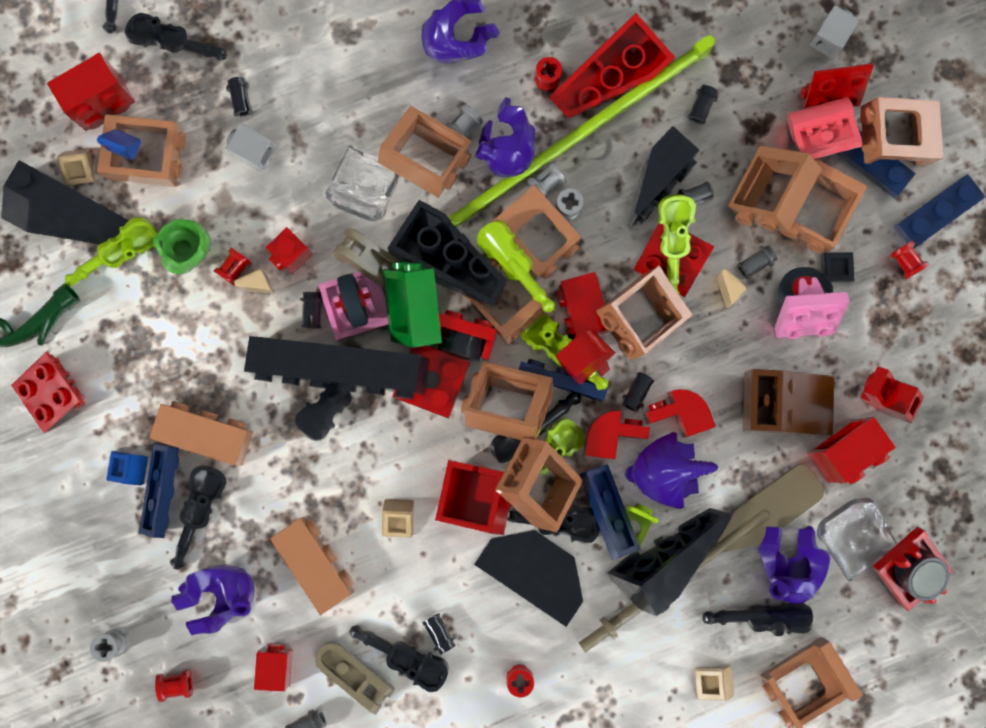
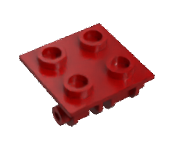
[800,63,874,109]
[633,223,714,297]
[11,351,86,433]

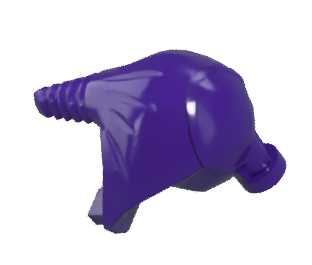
[421,0,500,64]
[475,97,535,178]
[625,432,718,509]
[758,526,830,604]
[171,564,255,635]

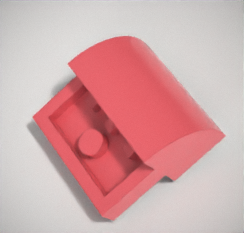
[787,97,862,159]

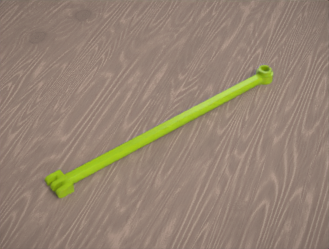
[448,35,715,228]

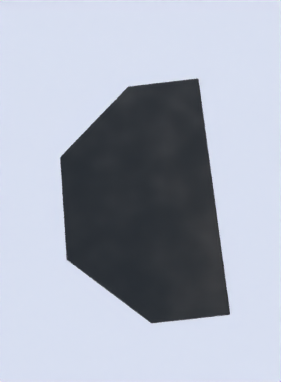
[474,530,583,627]

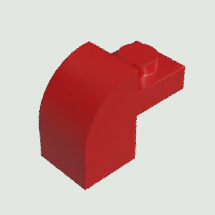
[555,330,616,385]
[860,366,924,424]
[643,389,716,438]
[583,411,650,460]

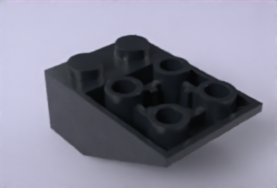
[627,126,700,228]

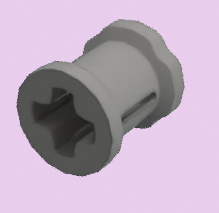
[446,104,483,137]
[527,162,567,198]
[555,188,584,221]
[90,630,127,662]

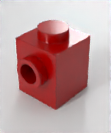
[265,227,313,275]

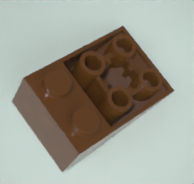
[743,369,834,436]

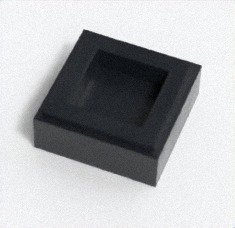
[821,252,855,283]

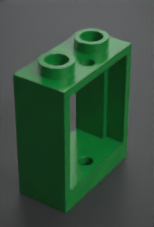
[382,261,442,348]

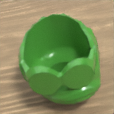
[153,219,211,274]

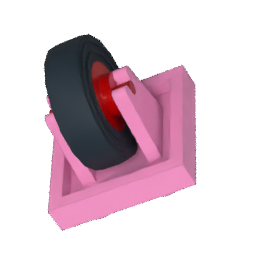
[774,267,850,339]
[318,272,389,342]

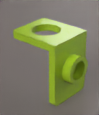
[625,503,659,546]

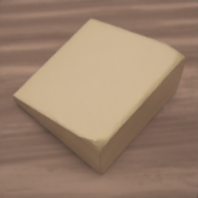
[57,148,95,186]
[234,269,275,294]
[716,269,747,308]
[382,499,414,537]
[695,666,734,701]

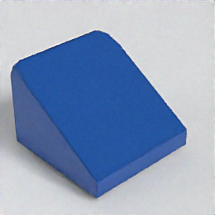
[97,129,141,160]
[106,451,148,486]

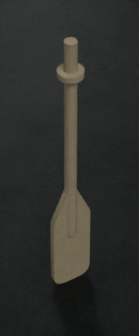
[579,464,824,653]

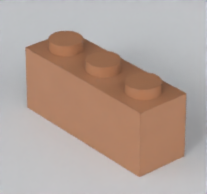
[149,401,253,466]
[270,516,355,616]

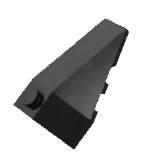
[1,160,129,245]
[388,200,507,308]
[607,508,731,616]

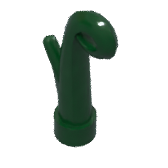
[0,283,81,348]

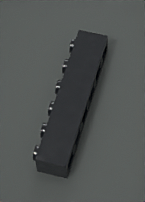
[244,336,430,400]

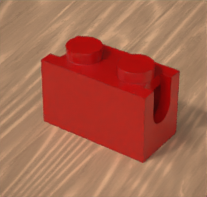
[556,272,610,339]

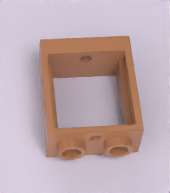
[378,105,472,198]
[97,114,186,187]
[728,145,822,232]
[780,159,868,253]
[461,256,551,345]
[596,266,692,360]
[461,361,553,440]
[495,437,583,532]

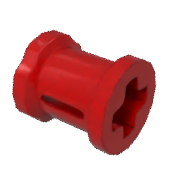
[535,57,562,92]
[889,240,929,280]
[213,247,252,287]
[506,664,534,698]
[155,670,193,702]

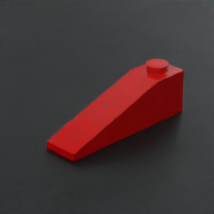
[549,13,676,118]

